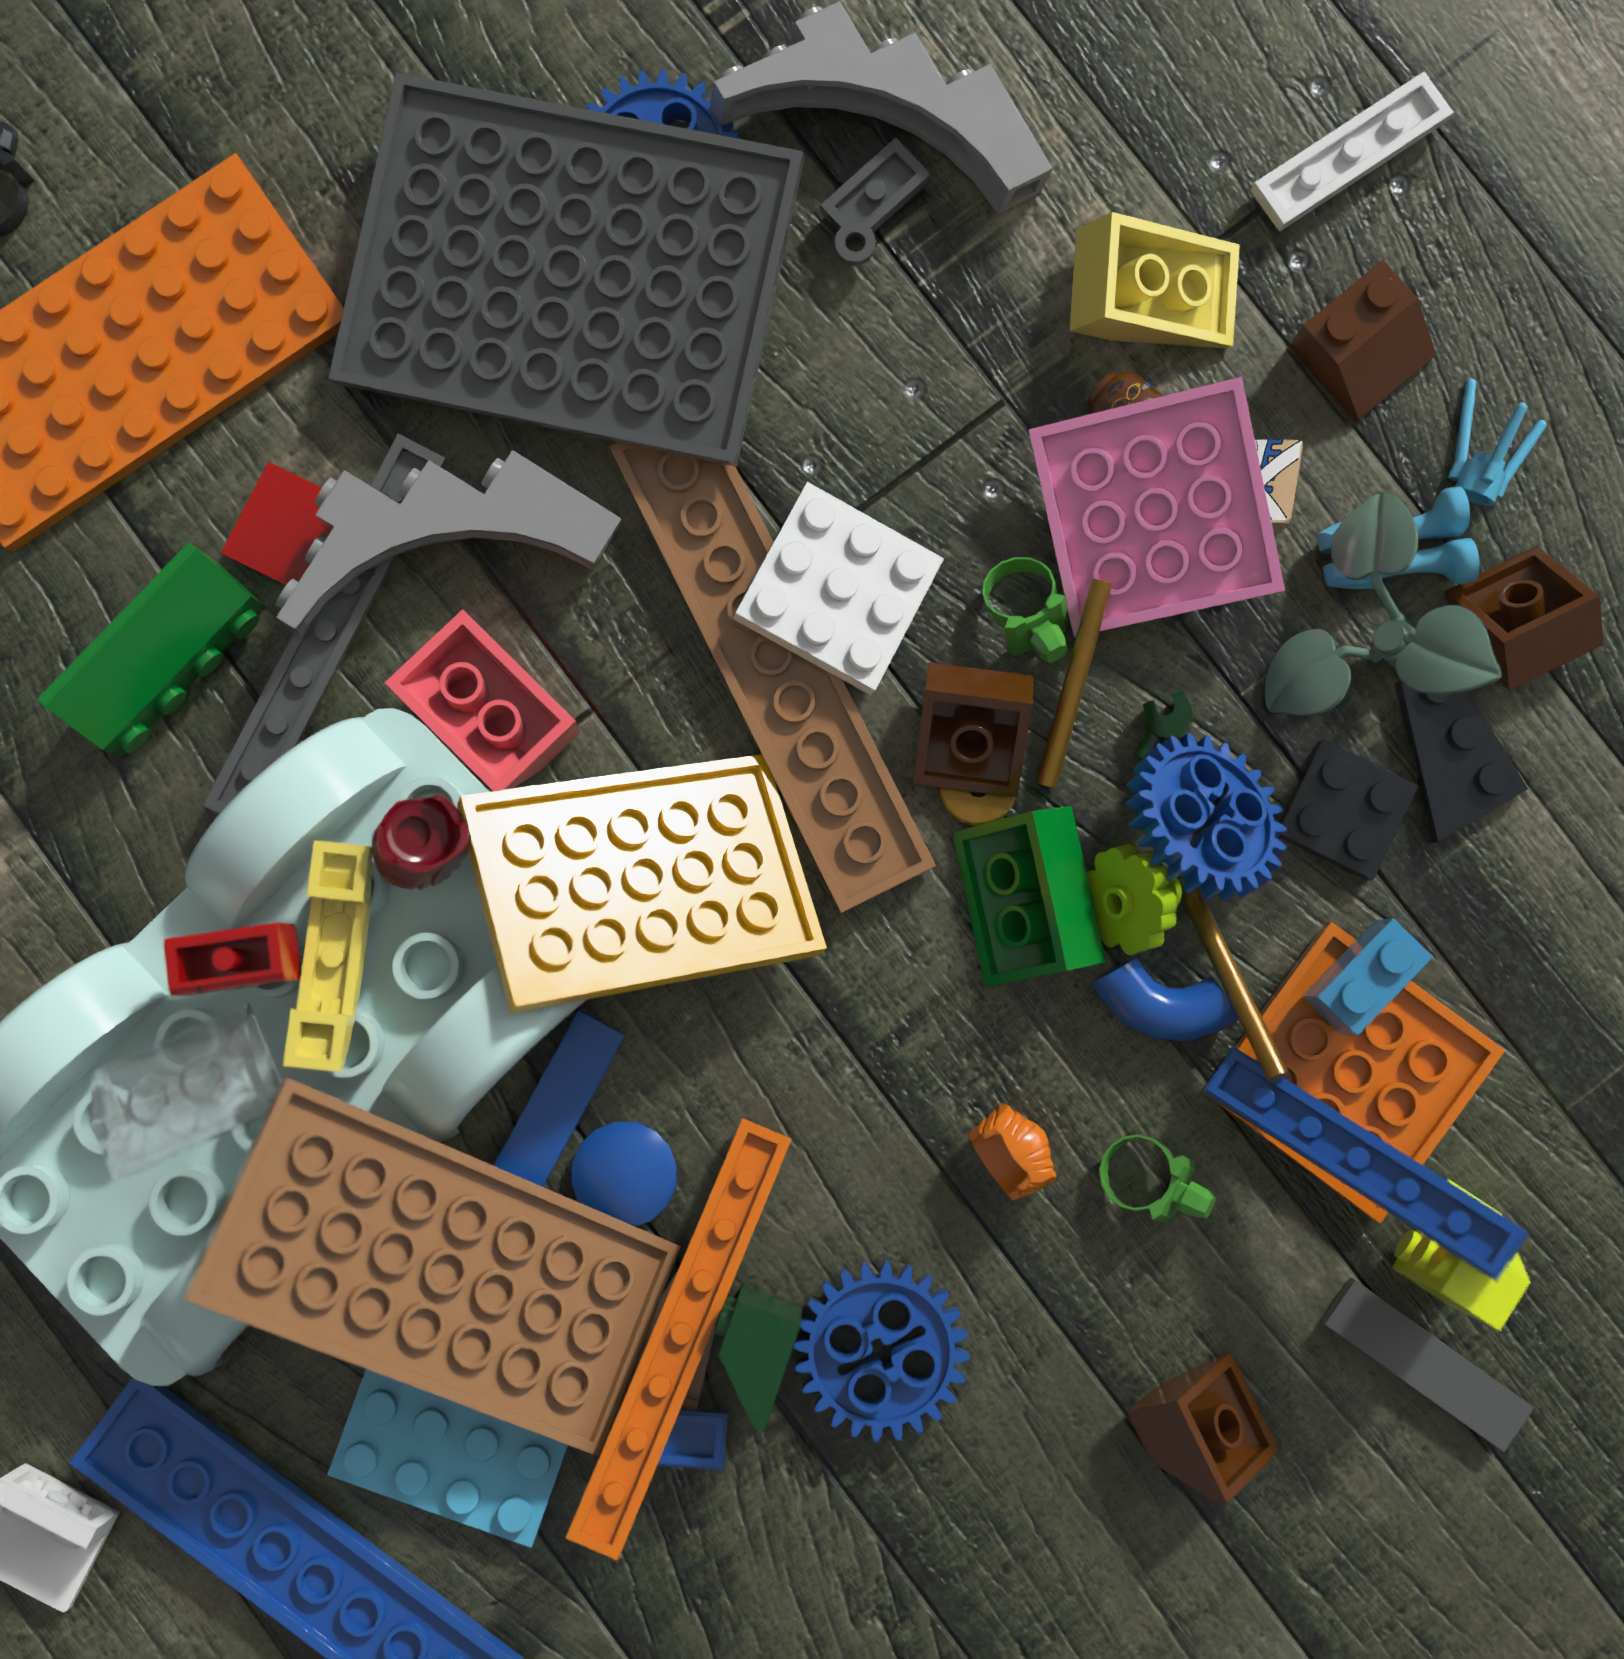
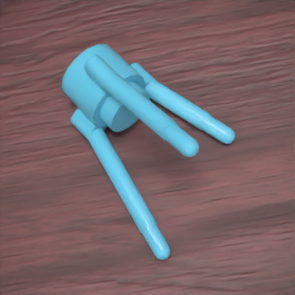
[1448,378,1547,506]

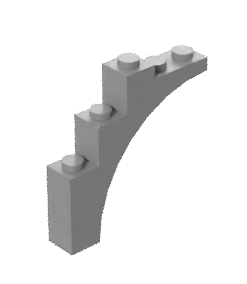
[710,1,1053,214]
[276,450,621,635]

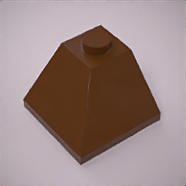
[1128,1352,1279,1505]

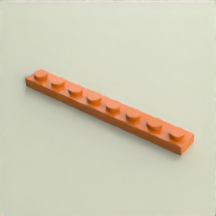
[566,1118,792,1561]

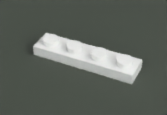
[1250,72,1454,232]

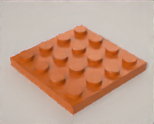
[1202,922,1506,1224]

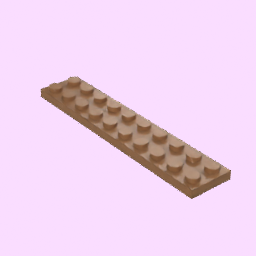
[609,442,936,914]

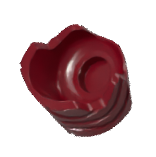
[372,794,469,890]

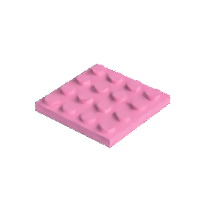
[1029,377,1285,637]

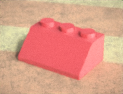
[385,609,579,792]

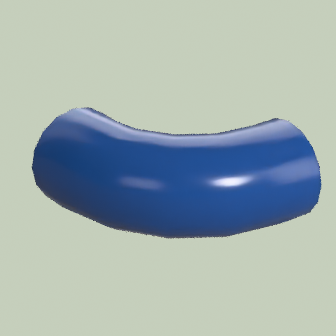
[1091,956,1238,1041]

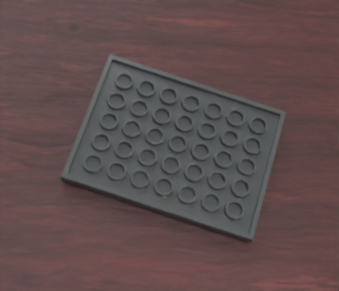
[328,73,805,467]

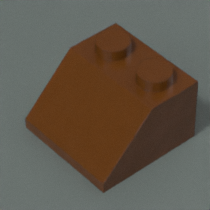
[1289,259,1436,422]
[1445,546,1603,691]
[913,662,1034,797]

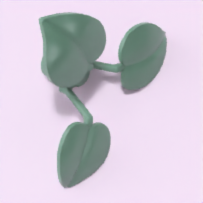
[1265,492,1502,717]

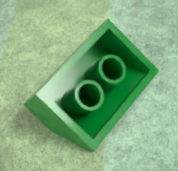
[952,806,1106,987]

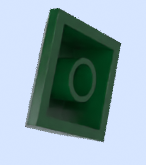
[714,1285,802,1432]

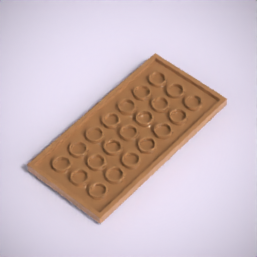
[181,1077,681,1456]

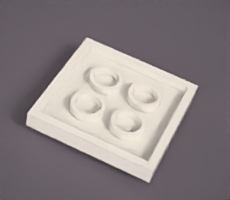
[732,482,944,695]

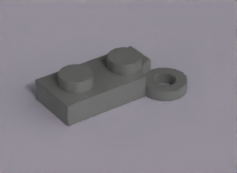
[820,137,931,266]

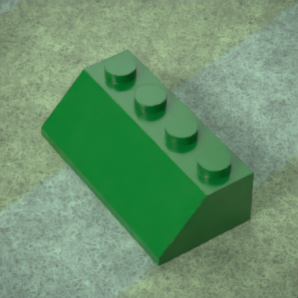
[36,542,266,757]

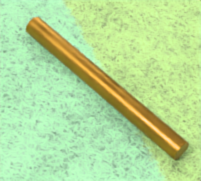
[1036,578,1113,788]
[1181,887,1289,1082]

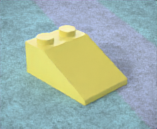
[1069,212,1240,349]

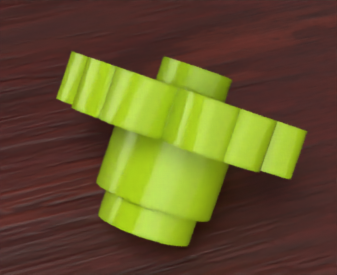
[1086,844,1182,955]

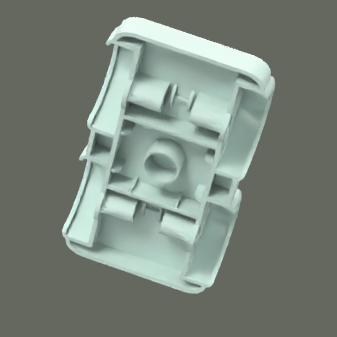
[0,708,587,1386]

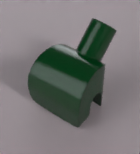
[1134,691,1194,759]

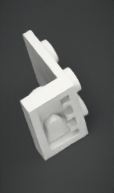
[0,1463,120,1612]

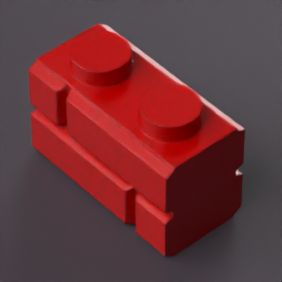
[163,922,301,996]

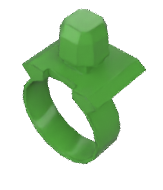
[982,557,1070,663]
[1099,1134,1216,1224]

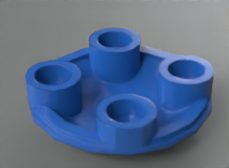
[571,1121,677,1227]

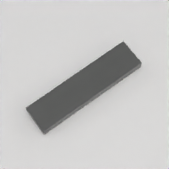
[1320,1277,1534,1452]

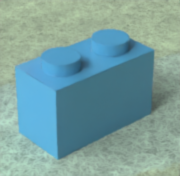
[1301,918,1433,1036]

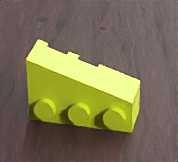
[1392,1178,1530,1331]

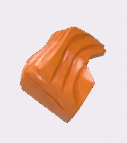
[967,1103,1057,1201]

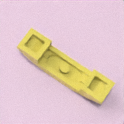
[283,840,372,1072]

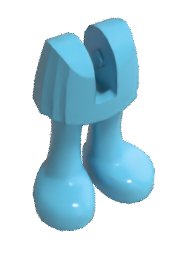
[1317,486,1480,589]

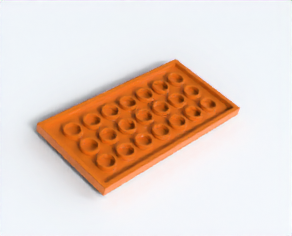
[0,153,344,552]

